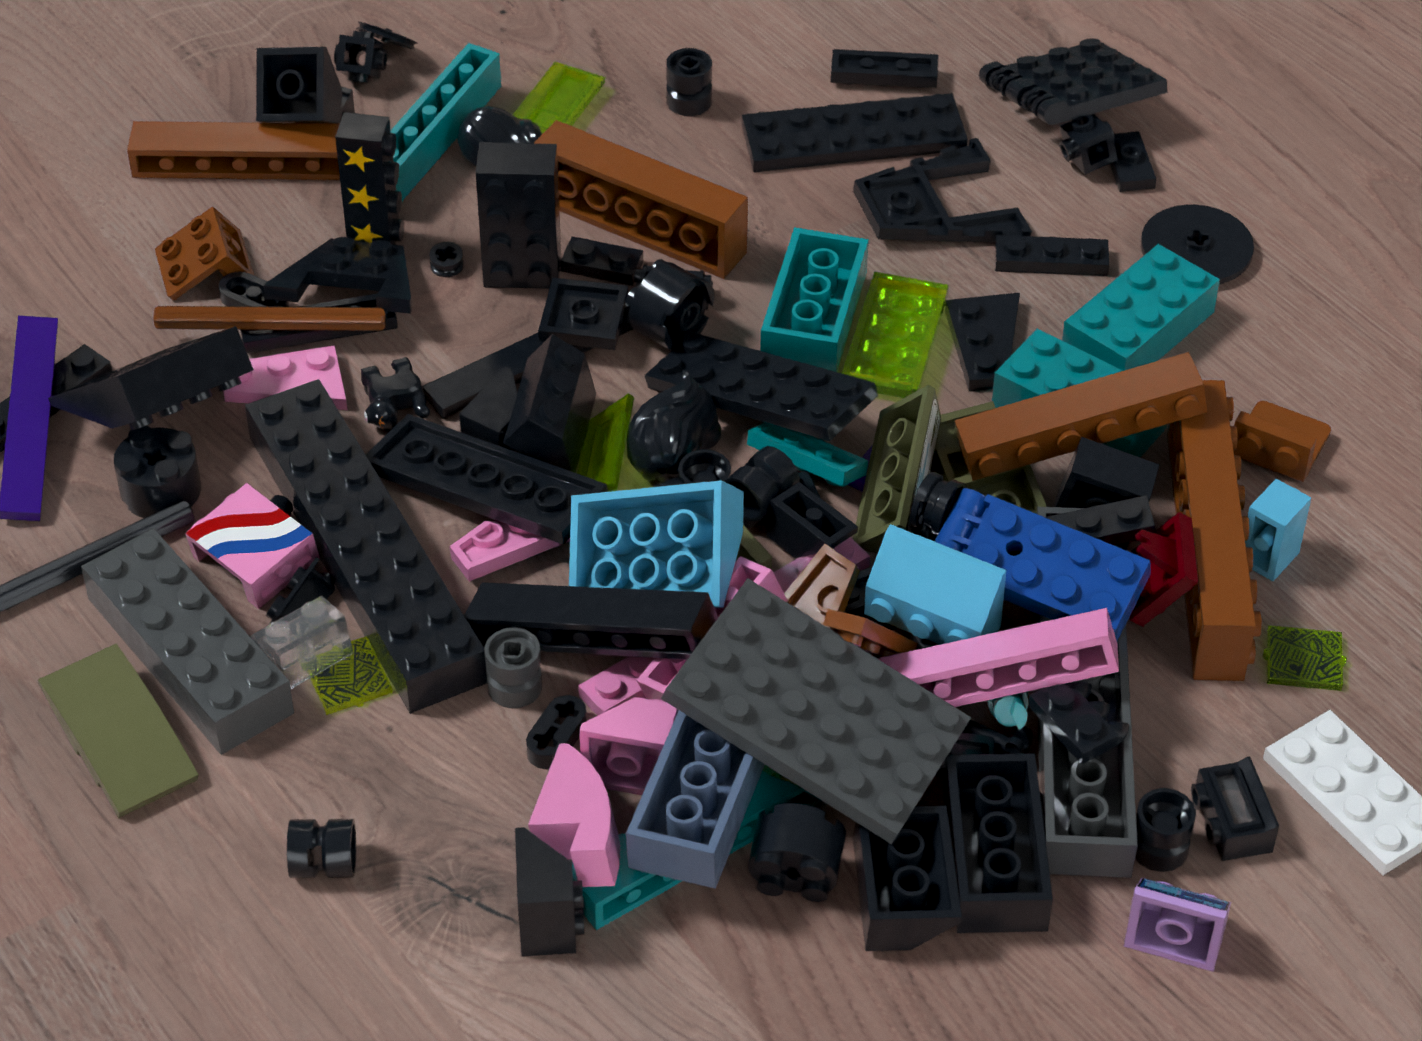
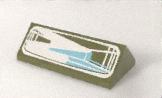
[852,385,942,553]

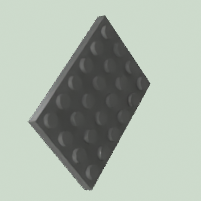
[661,578,971,844]

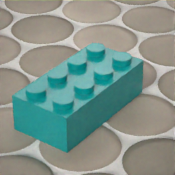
[760,227,869,372]
[1062,244,1220,371]
[992,328,1167,458]

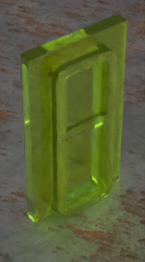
[513,62,606,134]
[577,393,634,492]

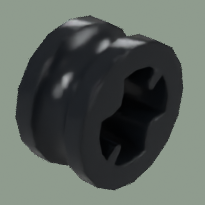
[429,242,464,277]

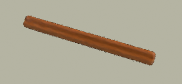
[153,306,386,331]

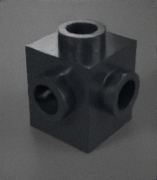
[334,31,388,84]
[1059,114,1118,175]

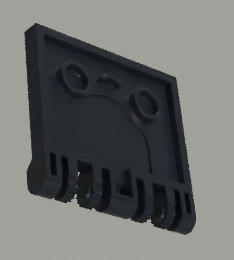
[979,38,1168,125]

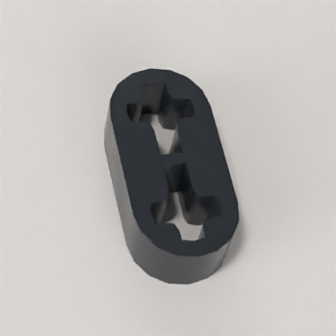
[526,695,586,769]

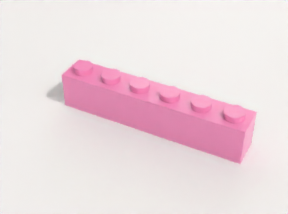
[878,608,1119,707]

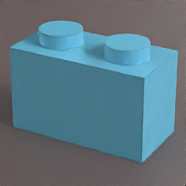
[1245,479,1312,581]

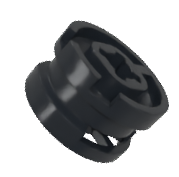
[910,472,967,536]

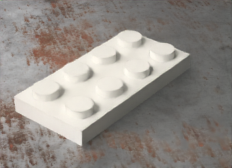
[1263,710,1422,875]

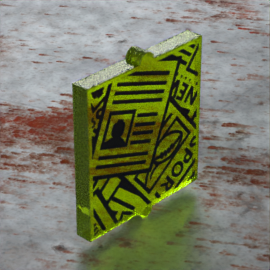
[1263,625,1347,691]
[301,636,393,715]

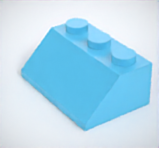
[864,524,1007,645]

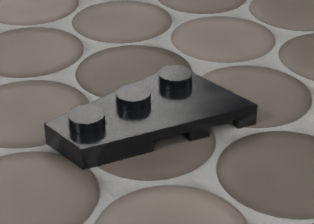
[945,292,1020,391]

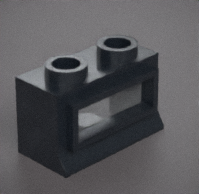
[1191,756,1279,861]

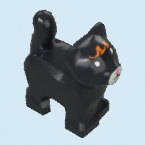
[361,357,430,431]

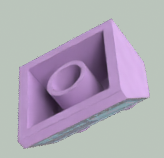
[1124,878,1231,972]

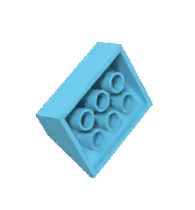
[569,480,744,608]

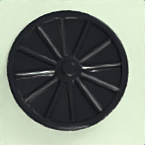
[355,21,418,50]

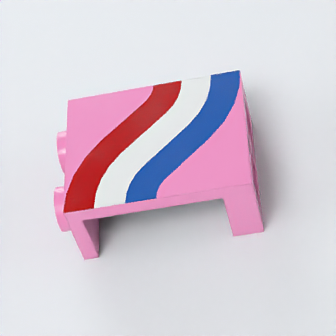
[185,483,320,609]

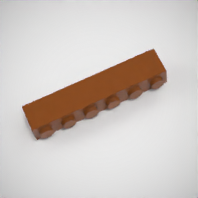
[127,121,340,180]
[955,352,1207,481]

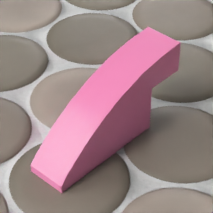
[528,743,620,887]

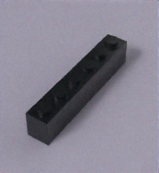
[464,582,718,659]

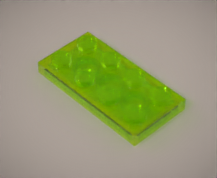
[842,271,949,398]

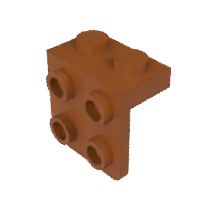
[1233,401,1331,482]

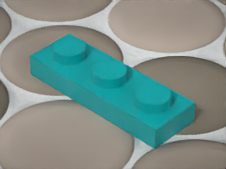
[746,422,868,487]

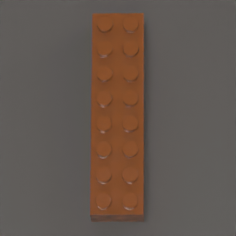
[1167,380,1262,681]

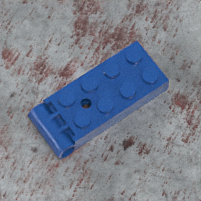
[934,488,1151,641]

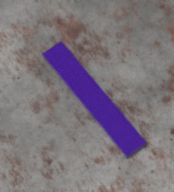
[0,315,58,521]

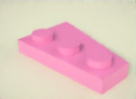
[223,346,347,410]
[449,520,570,582]

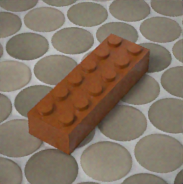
[534,120,748,279]

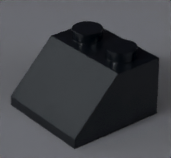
[256,46,342,123]
[515,827,585,957]

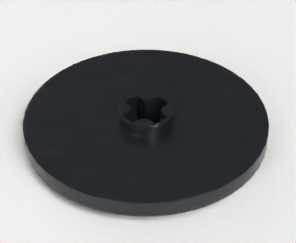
[1141,204,1254,284]

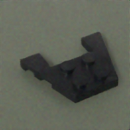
[264,237,412,314]

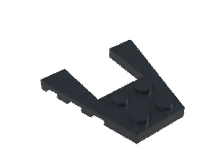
[853,138,1032,242]

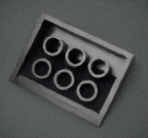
[48,326,254,431]

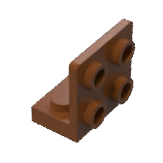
[155,206,254,300]

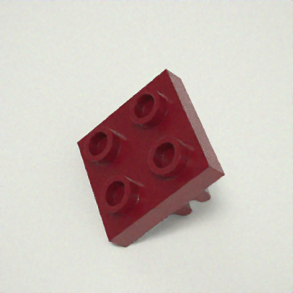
[1129,512,1198,627]

